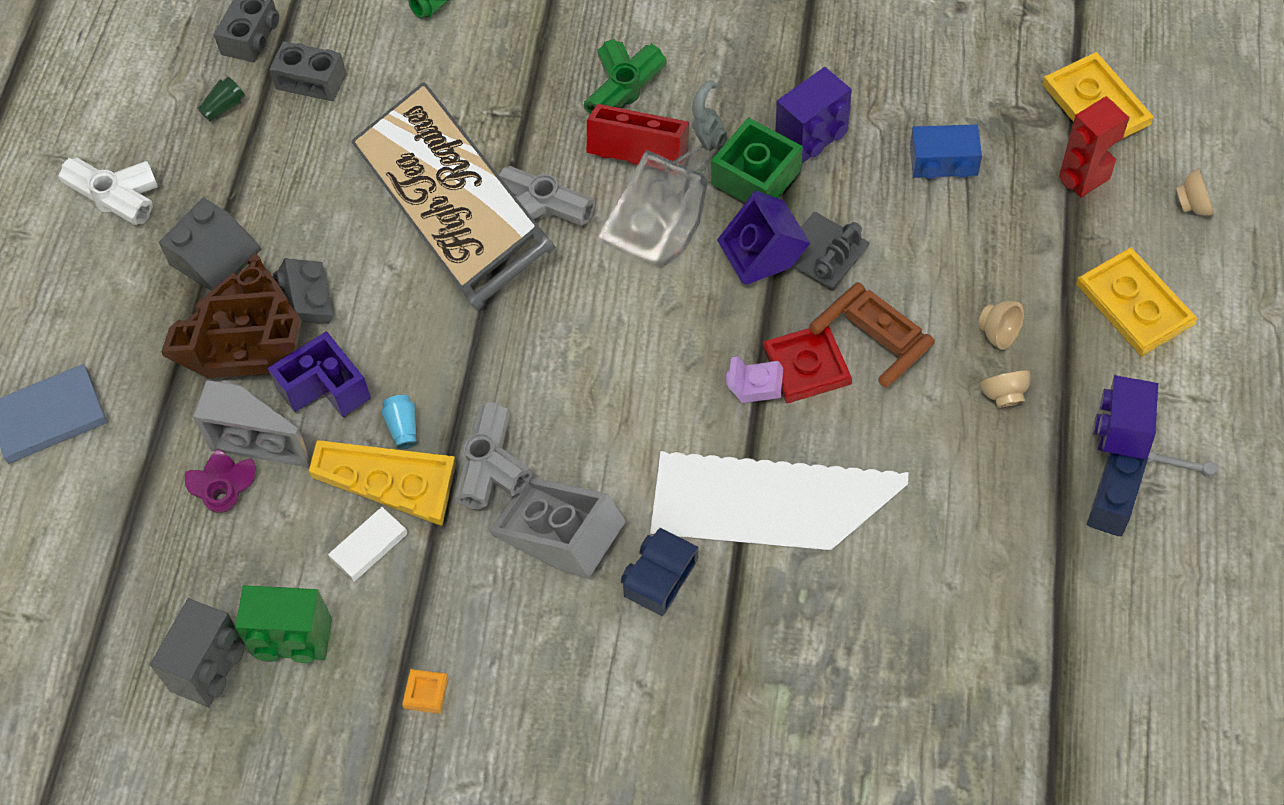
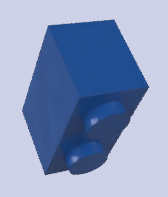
[910,124,982,179]

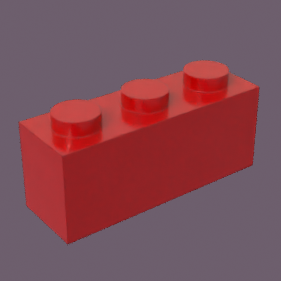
[586,104,690,171]

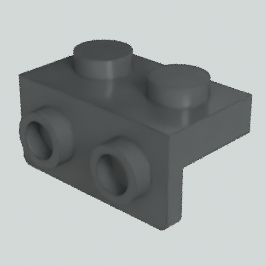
[273,258,333,324]

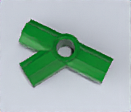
[584,39,667,115]

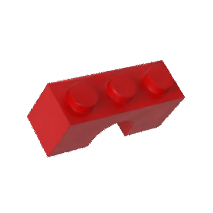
[1059,96,1130,198]

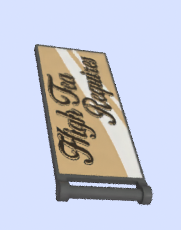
[352,82,556,311]

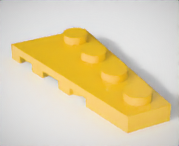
[309,440,456,526]

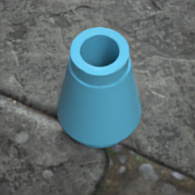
[381,395,417,450]

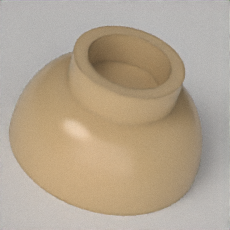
[1176,168,1214,216]
[979,301,1024,350]
[979,371,1031,408]

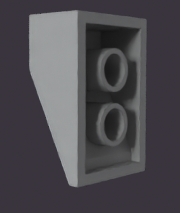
[193,380,311,468]
[490,477,626,578]

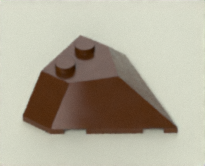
[161,253,302,378]

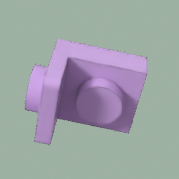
[726,356,783,403]

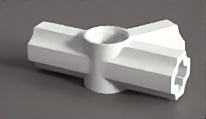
[58,157,158,225]

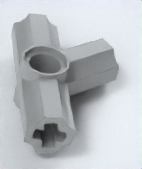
[499,166,595,226]
[455,402,533,510]

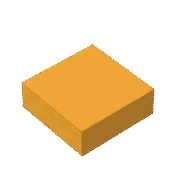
[402,669,449,714]

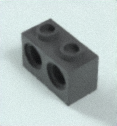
[214,0,279,63]
[269,41,347,102]

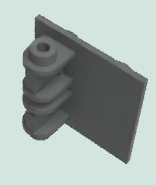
[792,211,870,290]

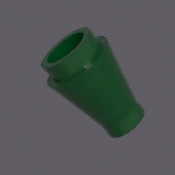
[197,76,245,122]

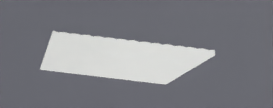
[650,451,909,550]

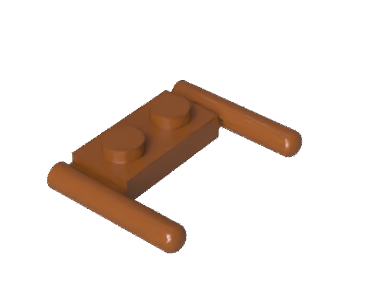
[809,282,935,387]

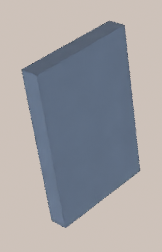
[0,364,108,464]

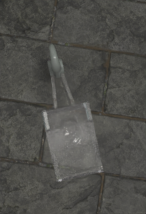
[599,80,729,269]

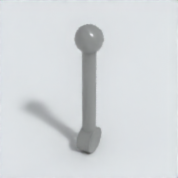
[1147,450,1217,478]

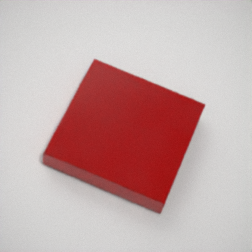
[763,326,852,404]

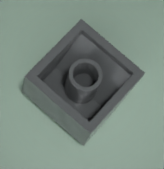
[159,197,261,291]

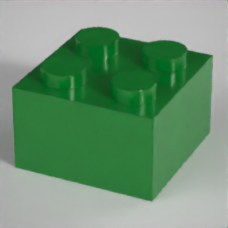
[711,117,803,203]
[235,585,332,663]

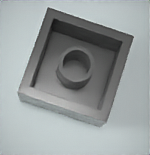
[150,598,245,708]

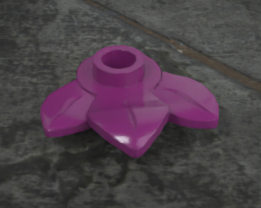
[185,449,256,513]

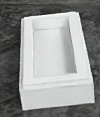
[328,507,408,582]

